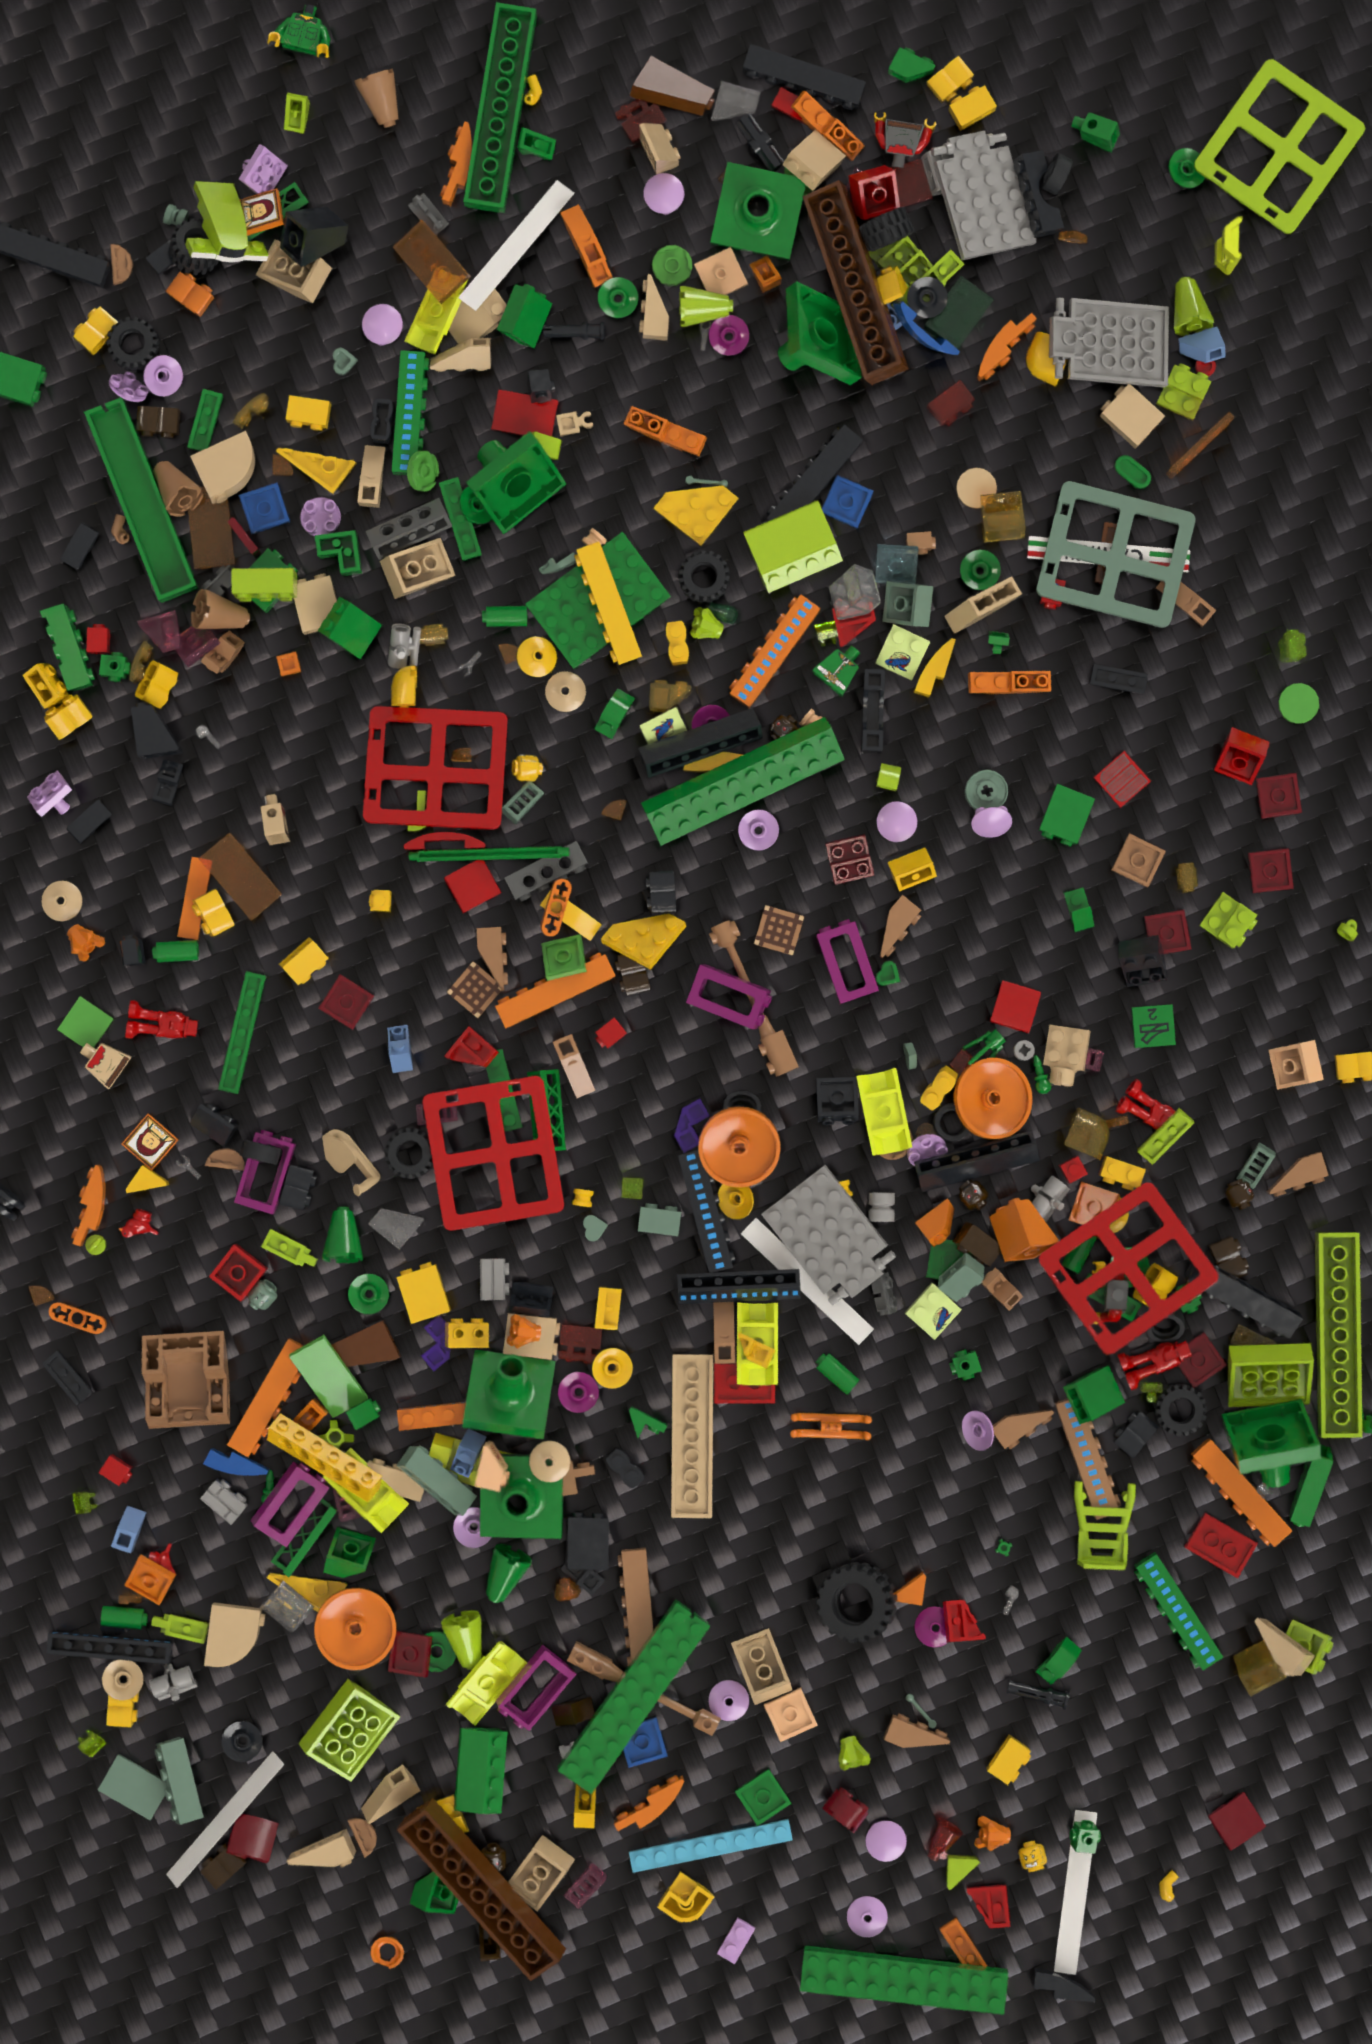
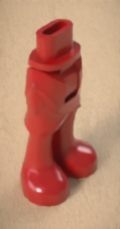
[125,1000,198,1039]
[1116,1079,1175,1130]
[1118,1341,1192,1391]

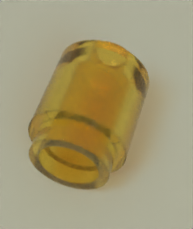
[420,624,449,646]
[1176,863,1198,893]

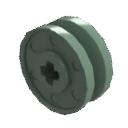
[964,770,1008,810]

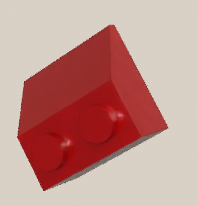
[1214,727,1270,785]

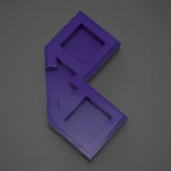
[674,1099,709,1153]
[421,1315,451,1371]

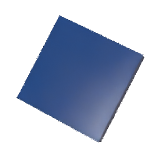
[822,475,874,528]
[239,483,290,534]
[623,1716,668,1768]

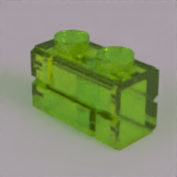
[1279,630,1307,663]

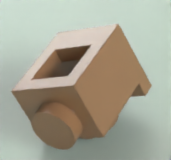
[906,532,936,556]

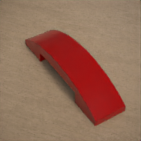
[404,832,486,850]

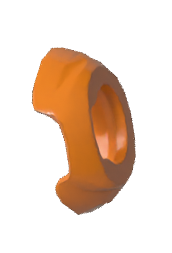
[370,1937,404,1969]

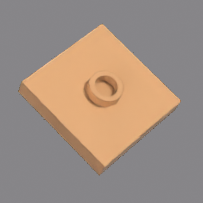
[694,247,748,295]
[764,1687,818,1742]

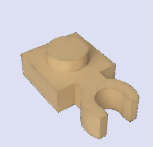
[556,412,593,436]

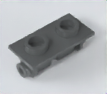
[408,193,449,237]
[201,565,232,596]
[871,1272,897,1316]

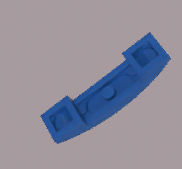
[893,300,960,355]

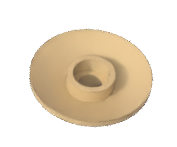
[545,671,586,712]
[42,881,82,921]
[529,1441,570,1482]
[102,1660,143,1700]

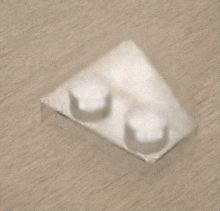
[711,81,761,121]
[368,1208,425,1250]

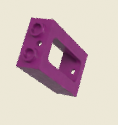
[816,919,879,1004]
[686,964,772,1029]
[234,1130,296,1214]
[251,1461,329,1547]
[496,1645,576,1731]

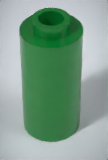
[482,606,527,627]
[152,940,199,963]
[1061,1236,1097,1274]
[815,1353,860,1395]
[101,1606,148,1630]

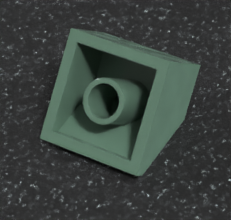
[883,581,933,627]

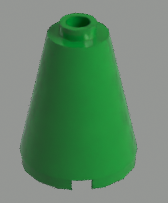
[322,1207,363,1263]
[486,1544,532,1603]

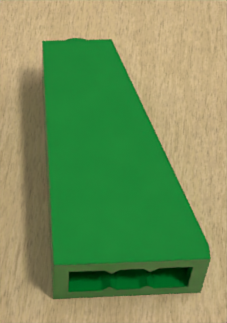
[1289,1444,1333,1527]

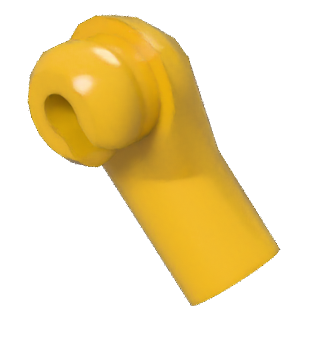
[524,75,542,105]
[1159,1870,1179,1902]

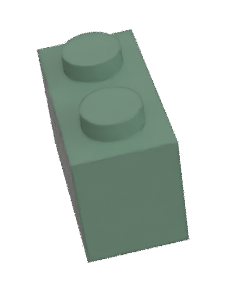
[638,1203,681,1236]
[938,1253,984,1302]

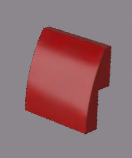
[444,860,501,913]
[990,980,1041,1034]

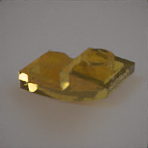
[233,393,269,429]
[129,641,153,684]
[1230,1324,1277,1346]

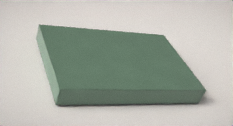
[98,1754,167,1820]

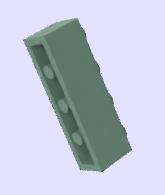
[396,1446,477,1516]
[155,1737,203,1825]

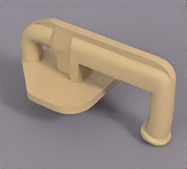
[322,1129,380,1196]

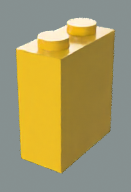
[396,1262,451,1324]

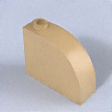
[190,431,255,504]
[945,577,1022,634]
[204,1602,265,1667]

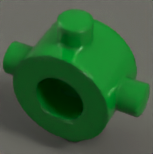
[995,1539,1012,1557]

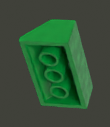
[454,1728,507,1814]

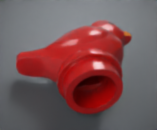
[119,1209,159,1238]
[148,1543,176,1574]

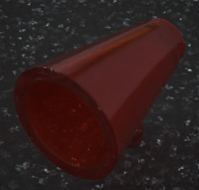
[927,1819,963,1861]

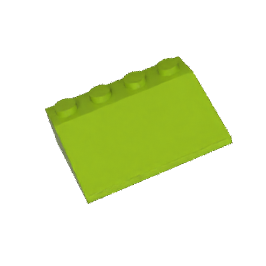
[743,500,843,593]
[1228,1343,1314,1407]
[299,1679,400,1782]

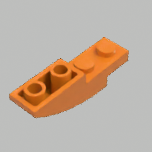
[791,91,865,161]
[440,121,473,206]
[560,204,613,288]
[977,313,1037,381]
[624,406,707,456]
[968,671,1051,694]
[71,1165,105,1246]
[614,1775,684,1831]

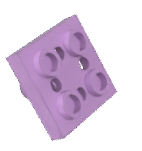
[239,144,287,194]
[27,771,72,817]

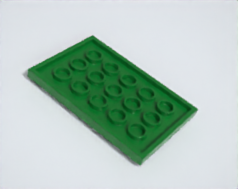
[525,532,671,669]

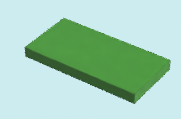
[289,1335,368,1418]

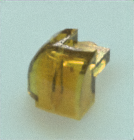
[1064,1107,1110,1160]

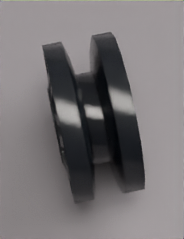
[0,1184,26,1221]

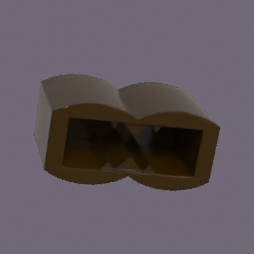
[136,406,180,438]
[615,955,651,996]
[1208,1236,1249,1278]
[200,1843,248,1890]

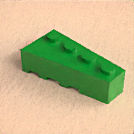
[40,604,95,693]

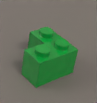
[315,530,362,576]

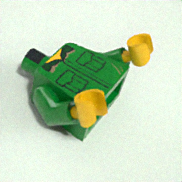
[267,4,330,58]

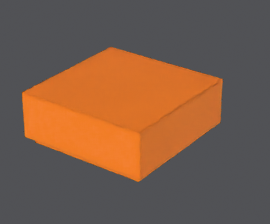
[276,652,301,676]

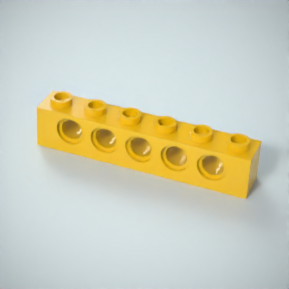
[267,1413,382,1503]

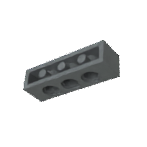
[366,498,452,560]
[505,841,588,902]

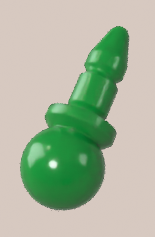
[1034,1055,1052,1094]
[261,1470,274,1504]

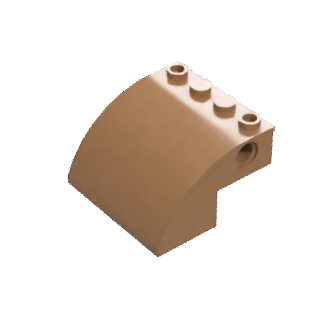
[142,1331,230,1429]

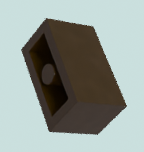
[952,1222,1001,1267]

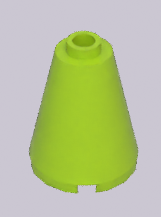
[1174,277,1214,336]
[679,286,733,327]
[441,1610,481,1670]

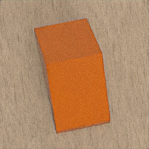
[749,256,782,293]
[293,1398,329,1431]
[893,1572,926,1605]

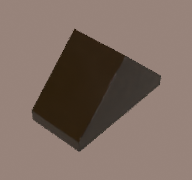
[551,1696,595,1726]
[479,1924,502,1961]

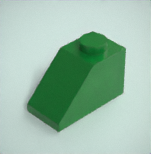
[346,1398,381,1430]

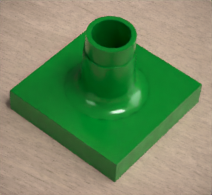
[711,162,806,261]
[778,281,861,385]
[466,431,566,534]
[462,1350,556,1439]
[1222,1399,1321,1488]
[480,1454,563,1539]

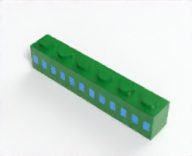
[392,350,429,475]
[1134,1552,1223,1670]

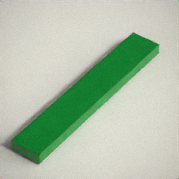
[218,971,266,1094]

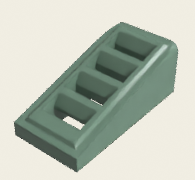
[502,781,544,825]
[1236,1143,1276,1189]

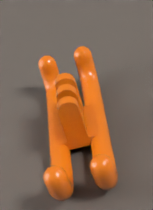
[790,1413,872,1440]

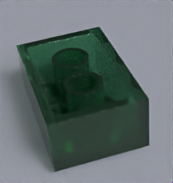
[924,276,994,350]

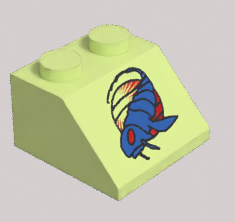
[875,624,930,681]
[640,707,687,744]
[905,1282,962,1340]

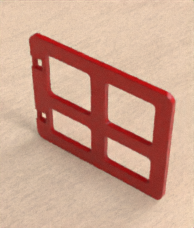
[363,706,508,829]
[423,1076,564,1231]
[1039,1182,1219,1355]

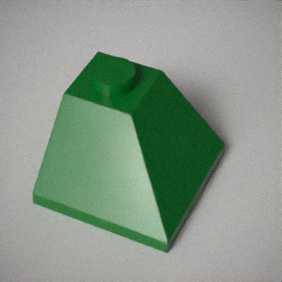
[323,1527,376,1578]
[410,1871,458,1914]

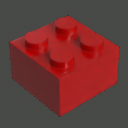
[848,165,900,220]
[209,1244,268,1302]

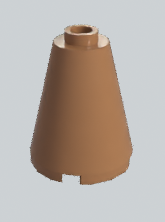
[354,68,398,128]
[153,461,203,517]
[191,589,250,629]

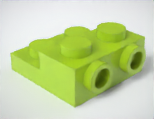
[1156,363,1212,421]
[1199,892,1258,949]
[1286,1619,1334,1674]

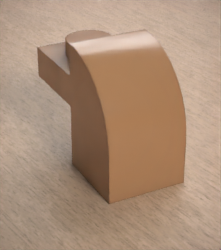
[201,631,245,674]
[981,1268,1023,1311]
[563,1460,595,1496]

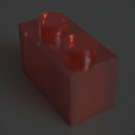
[927,380,975,427]

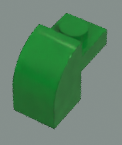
[595,689,635,739]
[1036,1637,1082,1685]

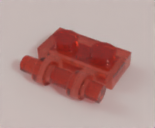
[614,99,667,143]
[558,1324,602,1364]

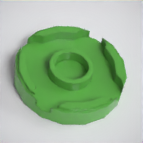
[652,245,692,286]
[407,450,439,492]
[1278,683,1319,724]

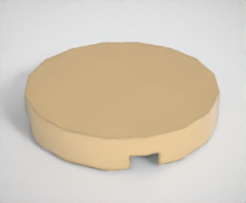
[956,468,997,509]

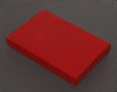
[491,390,558,437]
[714,1362,775,1404]
[1184,1512,1258,1579]

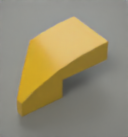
[738,1333,775,1369]

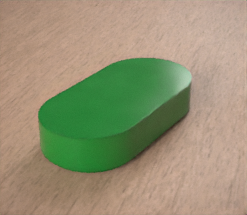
[1114,455,1151,489]

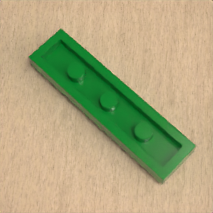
[439,477,482,561]
[486,1049,522,1132]

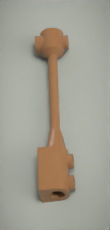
[709,920,799,1077]
[567,1641,721,1736]

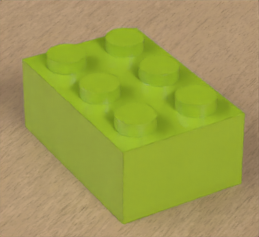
[232,568,297,602]

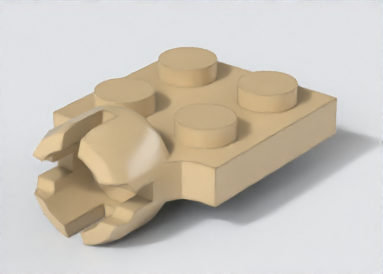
[1043,1025,1091,1087]

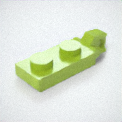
[261,1229,318,1267]
[151,1614,210,1644]

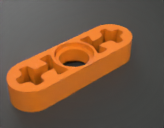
[540,878,571,936]
[49,1302,107,1334]

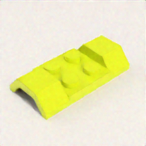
[1214,217,1242,275]
[404,268,469,354]
[856,1068,913,1156]
[737,1303,778,1385]
[429,1433,511,1488]
[323,1448,409,1533]
[446,1641,527,1725]

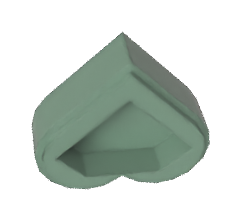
[333,348,358,375]
[903,1042,917,1070]
[583,1215,608,1241]

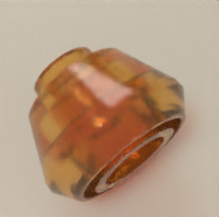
[554,1577,582,1601]

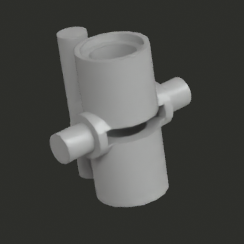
[388,624,421,669]
[1031,1176,1070,1222]
[149,1663,198,1701]

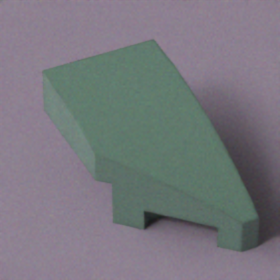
[539,552,576,574]

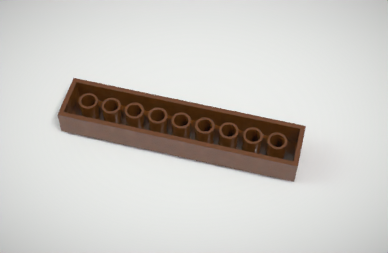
[803,180,909,385]
[397,1798,566,1981]

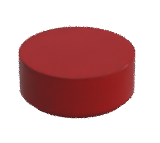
[1195,360,1216,376]

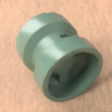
[163,204,189,226]

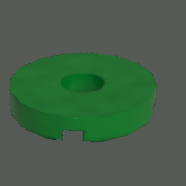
[425,1631,456,1672]

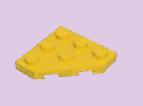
[654,486,739,546]
[601,913,686,970]

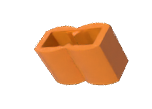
[166,272,214,317]

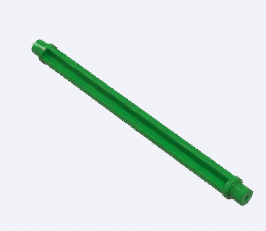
[409,846,570,862]

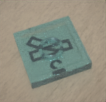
[875,544,918,584]

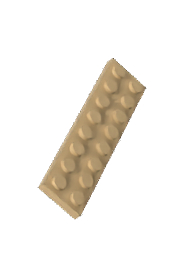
[671,1354,713,1518]

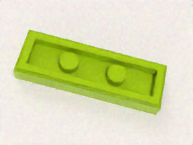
[1137,1108,1194,1165]

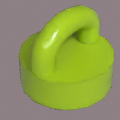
[1337,919,1358,941]
[85,1235,106,1255]

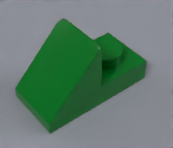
[517,127,556,160]
[1063,888,1094,932]
[629,1406,667,1438]

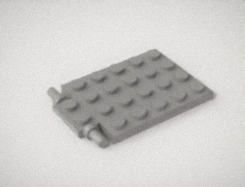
[931,131,1036,260]
[1049,298,1169,387]
[761,1165,896,1305]

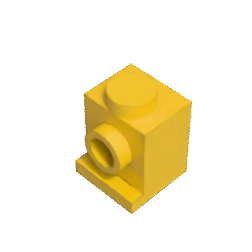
[369,890,392,912]

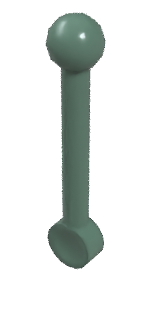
[686,476,728,487]
[906,1694,937,1728]

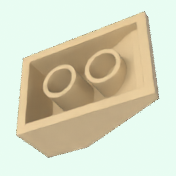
[639,123,681,175]
[256,240,332,303]
[449,289,507,344]
[380,538,455,599]
[1255,1618,1315,1676]
[731,1628,792,1705]
[287,1829,356,1867]
[508,1835,575,1911]

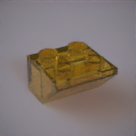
[980,491,1026,542]
[649,680,691,712]
[1233,1640,1287,1696]

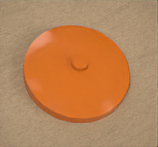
[954,1058,1032,1139]
[698,1107,780,1187]
[314,1588,396,1670]

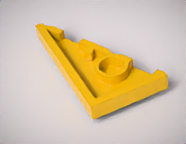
[276,448,357,494]
[267,1573,348,1612]

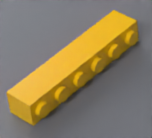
[574,541,642,665]

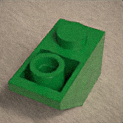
[888,47,936,83]

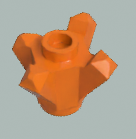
[67,924,105,962]
[506,1314,541,1349]
[974,1816,1011,1851]

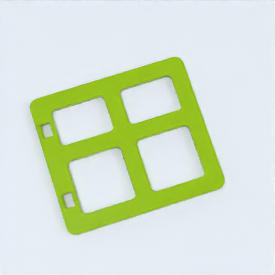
[1194,59,1365,234]

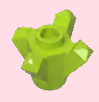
[691,607,724,639]
[318,1420,354,1449]
[838,1736,871,1771]

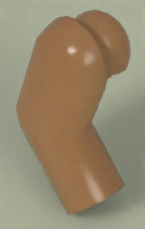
[111,514,130,544]

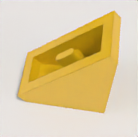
[126,1165,169,1193]

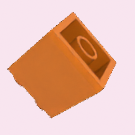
[989,1198,1059,1262]

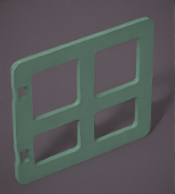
[1036,481,1195,628]

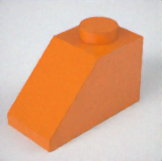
[915,1198,955,1247]

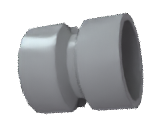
[868,1193,895,1222]

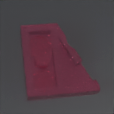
[138,611,182,653]

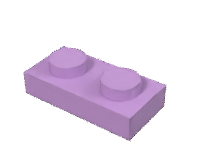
[717,1917,755,1964]

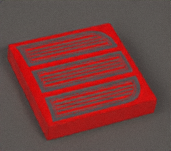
[1094,751,1151,808]

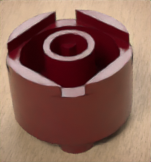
[822,1787,869,1833]

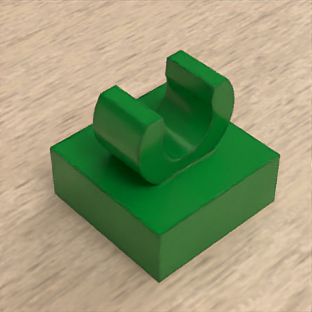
[988,631,1009,654]

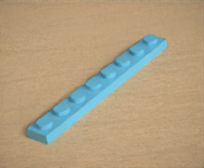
[629,1819,793,1873]

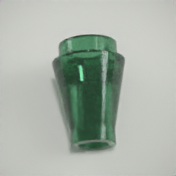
[708,602,739,625]

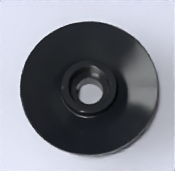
[907,277,948,318]
[222,1721,263,1762]

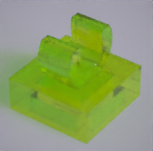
[815,621,838,646]
[622,1177,643,1199]
[1140,1382,1163,1402]
[73,1492,97,1514]
[78,1730,106,1757]

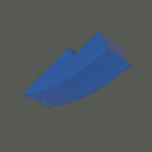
[203,1448,270,1476]

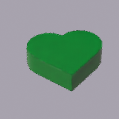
[875,961,900,986]

